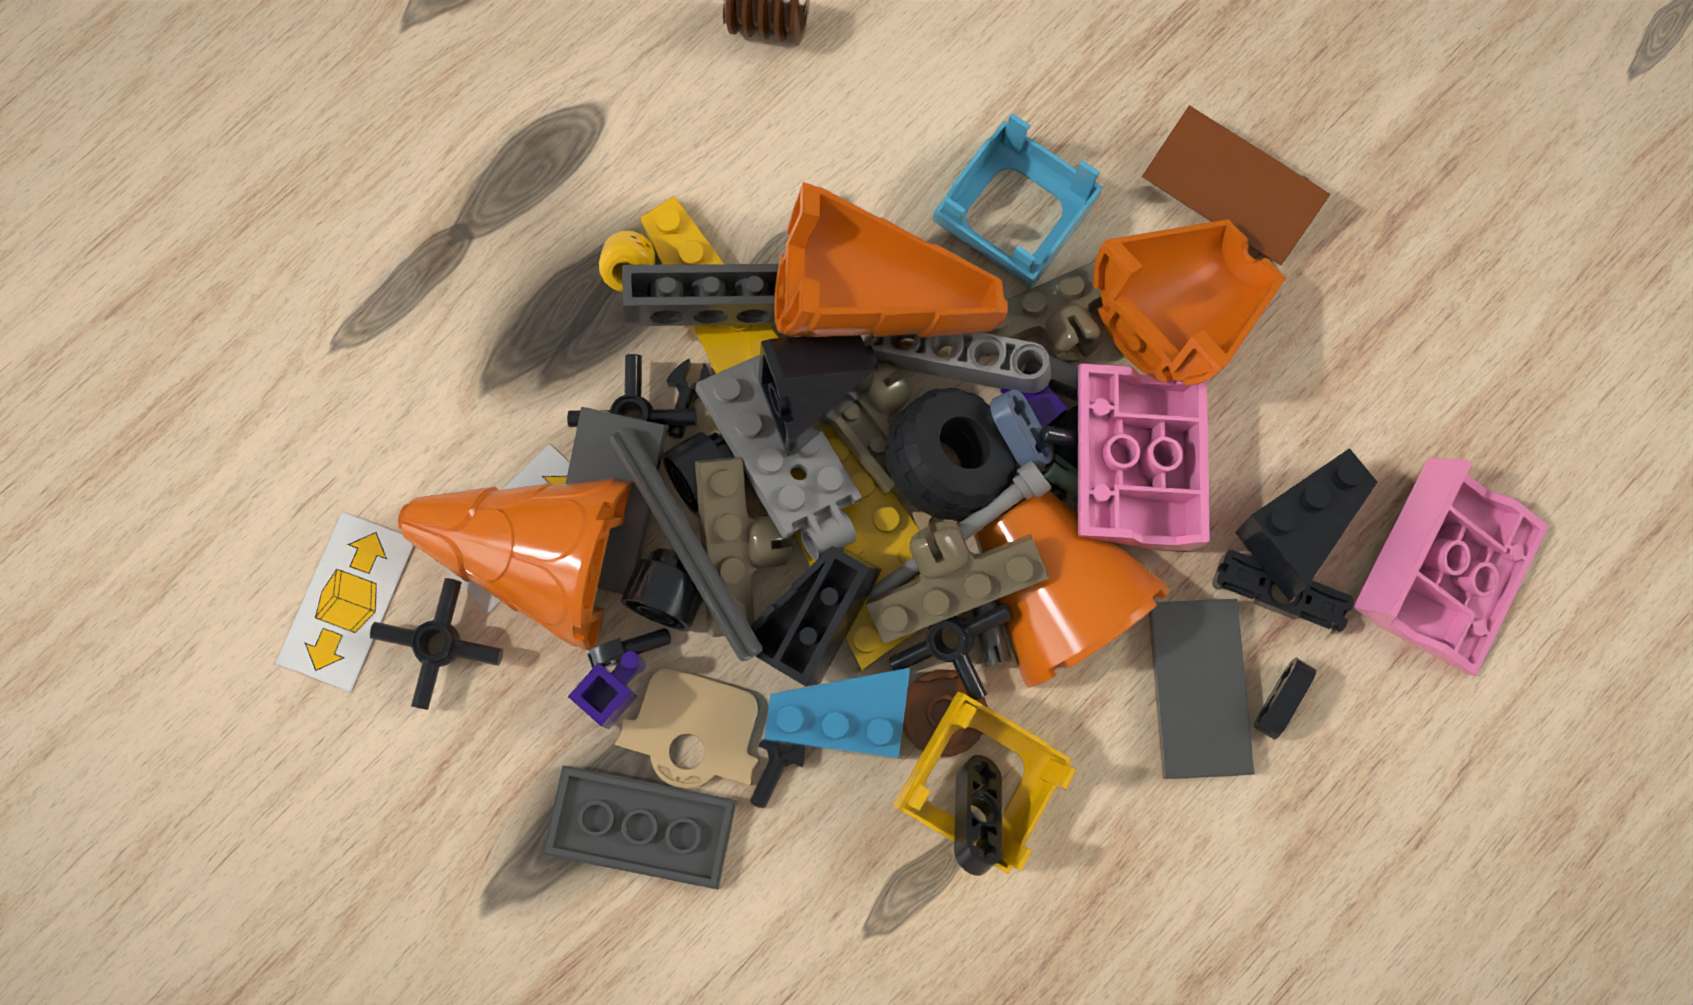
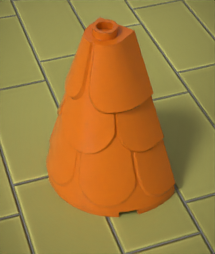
[774,182,1008,338]
[398,478,633,651]

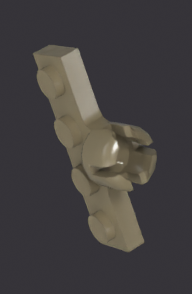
[982,261,1103,363]
[829,361,911,495]
[695,457,793,637]
[866,521,1049,644]

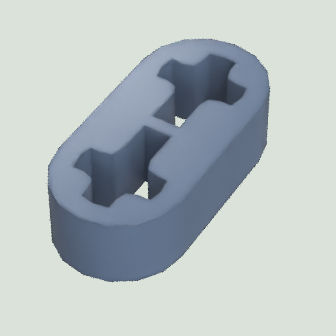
[990,389,1053,468]

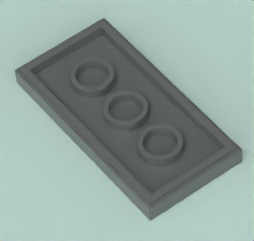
[566,407,668,594]
[1149,599,1255,779]
[543,765,737,890]

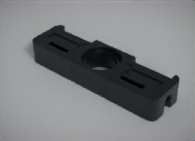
[1212,550,1354,634]

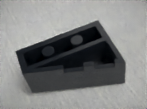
[1235,448,1378,602]
[750,546,882,687]

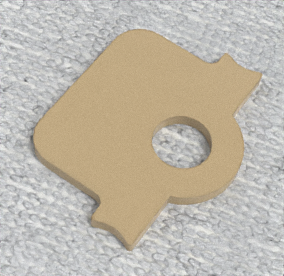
[615,668,759,789]

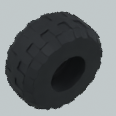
[885,387,1016,521]

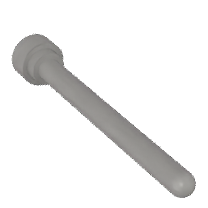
[869,460,1052,598]

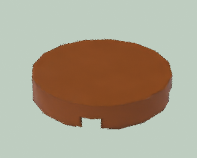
[903,669,988,757]

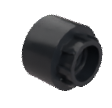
[662,432,746,517]
[620,548,703,631]

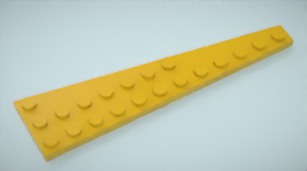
[640,195,921,672]

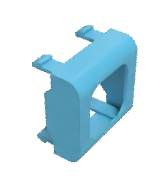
[933,113,1103,289]

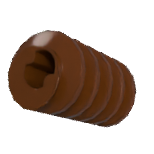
[723,0,810,46]

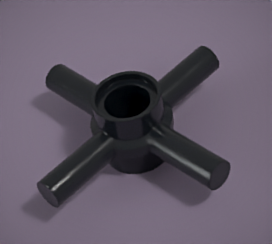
[567,354,697,427]
[370,578,503,710]
[889,603,1013,700]

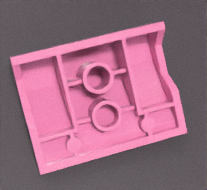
[1078,363,1210,551]
[1353,458,1549,676]

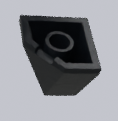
[758,335,878,457]

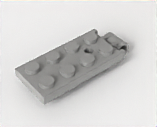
[695,355,862,560]

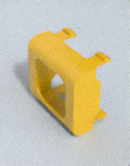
[892,692,1077,874]

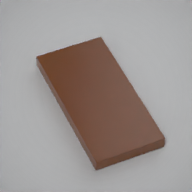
[1142,105,1331,266]

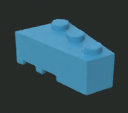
[764,668,910,759]

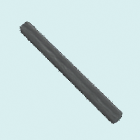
[610,427,762,662]

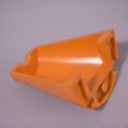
[1093,219,1286,386]
[974,491,1170,688]

